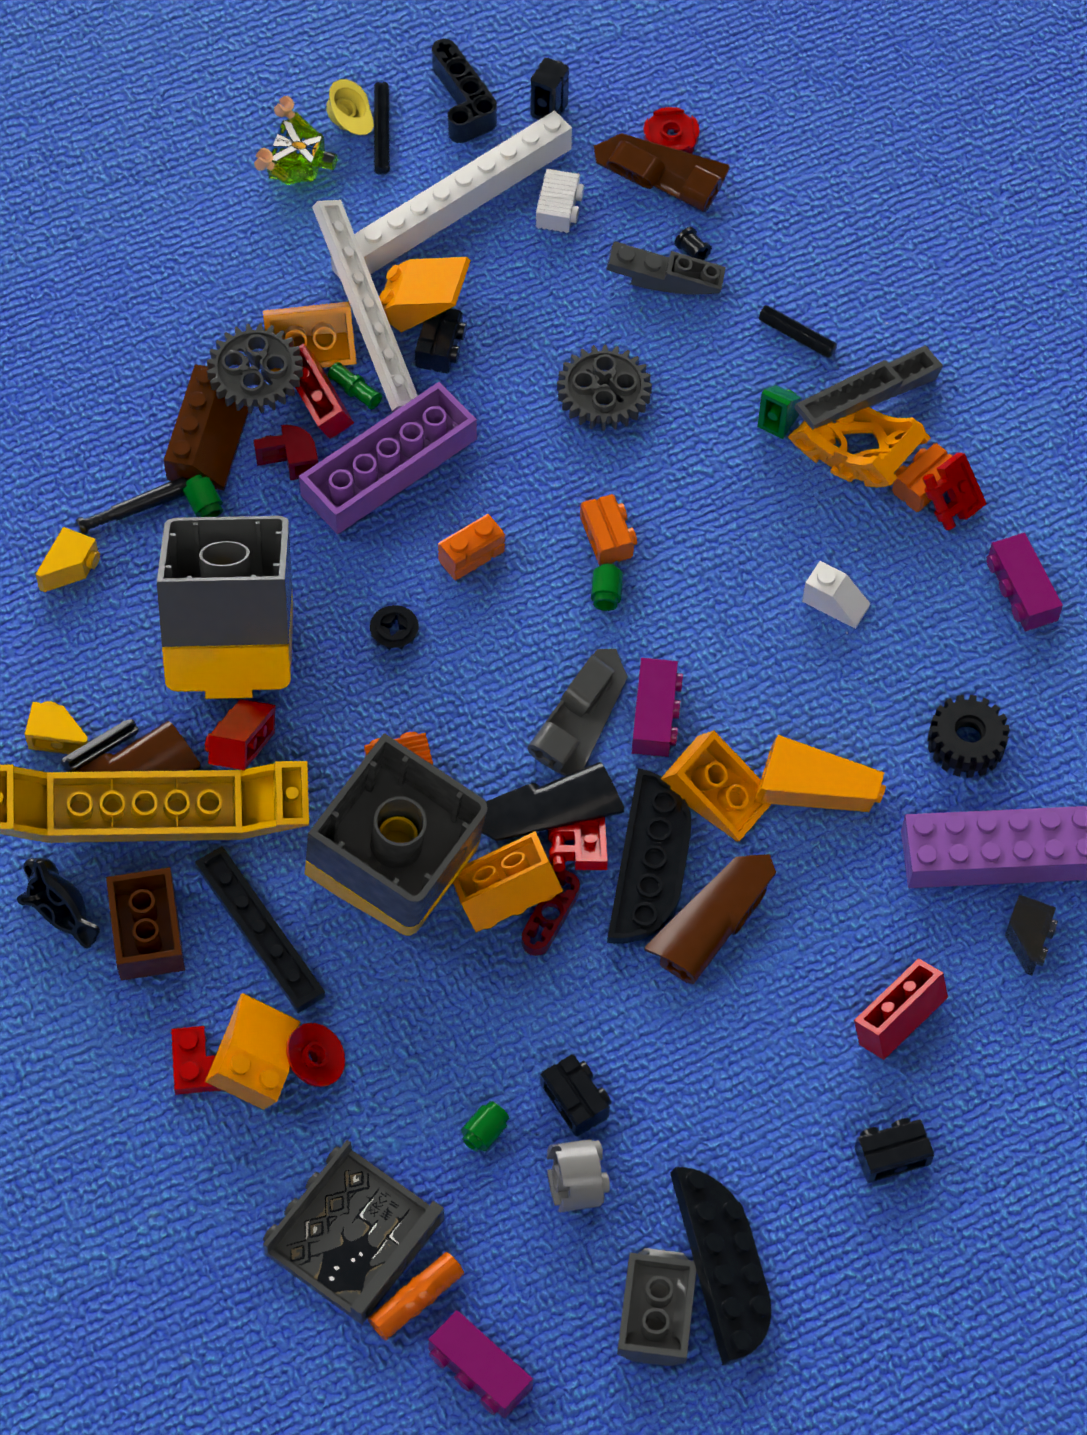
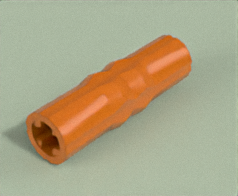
[368,1252,464,1341]

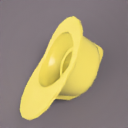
[326,79,374,135]

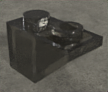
[1005,895,1058,975]

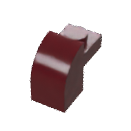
[253,425,318,480]

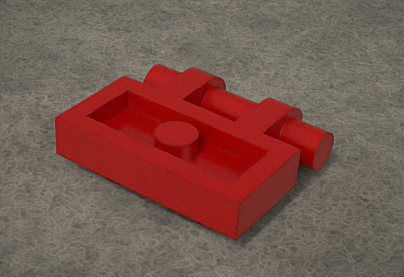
[922,453,987,530]
[548,817,608,872]

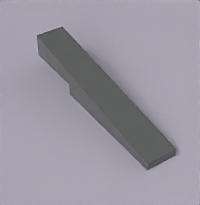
[795,345,943,430]

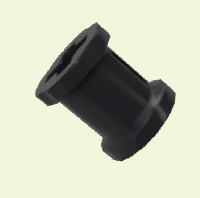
[674,227,712,260]

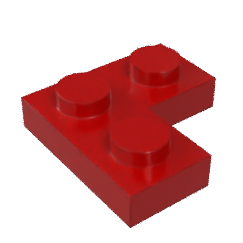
[171,1026,222,1095]

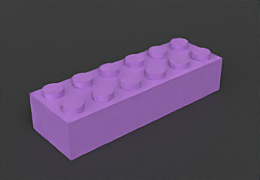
[299,382,477,535]
[901,806,1087,888]

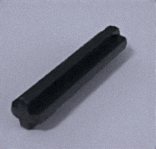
[759,305,837,358]
[61,719,139,772]

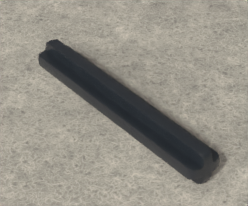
[374,82,390,175]

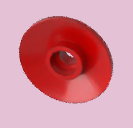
[286,1023,345,1087]

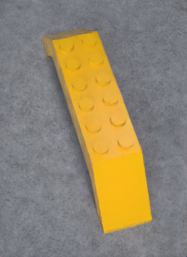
[0,761,309,843]

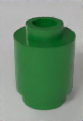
[183,475,223,517]
[591,563,623,611]
[461,1101,509,1152]

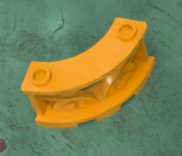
[788,407,931,488]

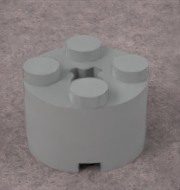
[547,1139,610,1213]

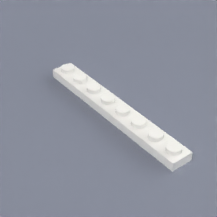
[312,200,418,412]

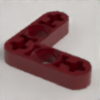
[500,845,580,956]

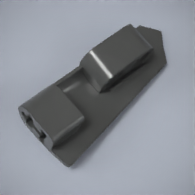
[527,649,628,776]

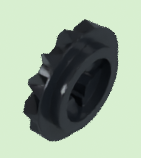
[370,605,419,650]

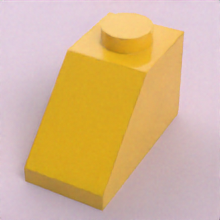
[35,527,100,592]
[24,701,89,754]

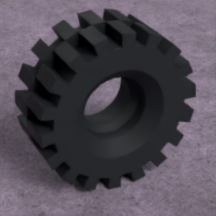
[928,695,1009,778]

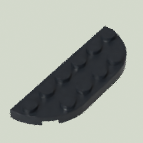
[607,768,691,944]
[670,1167,771,1365]

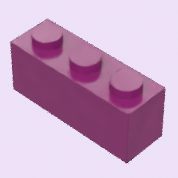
[986,532,1063,632]
[632,658,683,757]
[428,1310,533,1419]

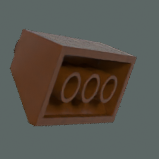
[164,364,249,491]

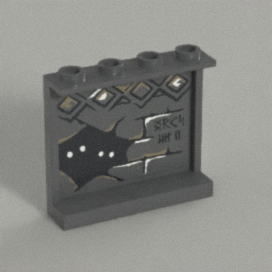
[263,1140,444,1325]

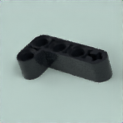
[432,39,497,143]

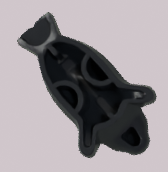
[17,858,100,948]

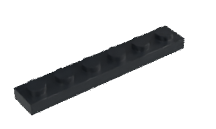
[195,846,325,1013]

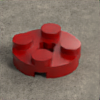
[643,107,699,154]

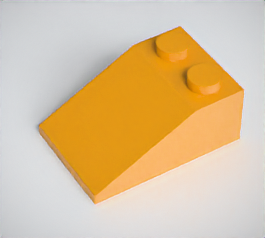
[379,257,471,333]
[661,730,771,842]
[205,993,300,1110]

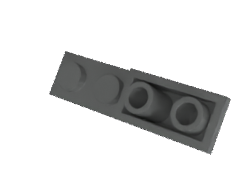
[606,241,726,295]

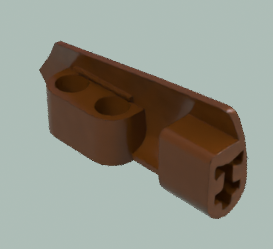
[594,133,730,212]
[76,721,201,772]
[644,854,776,984]

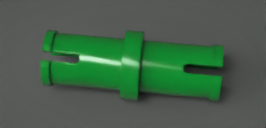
[328,362,382,409]

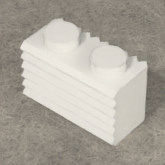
[536,169,584,233]

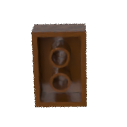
[106,867,185,981]

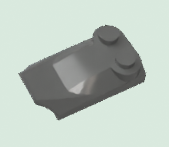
[617,1248,696,1366]

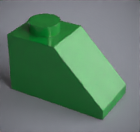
[757,385,802,439]

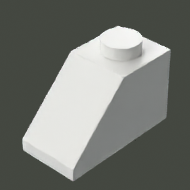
[802,561,870,629]

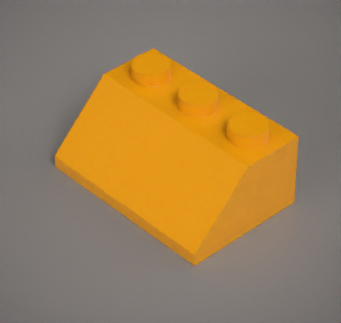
[263,301,357,372]
[453,831,563,933]

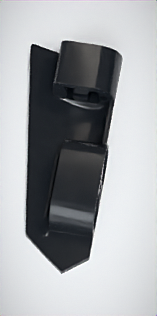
[482,762,624,841]

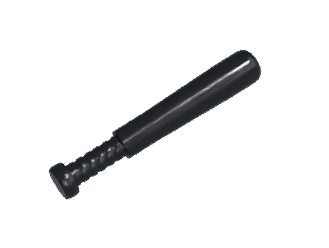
[76,477,188,535]

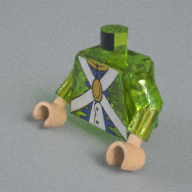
[254,96,337,185]

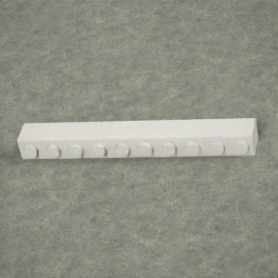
[331,110,572,278]

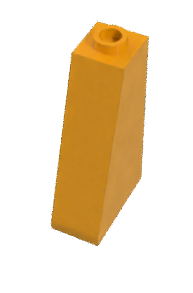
[754,735,886,812]

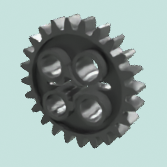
[207,323,303,413]
[557,344,652,431]

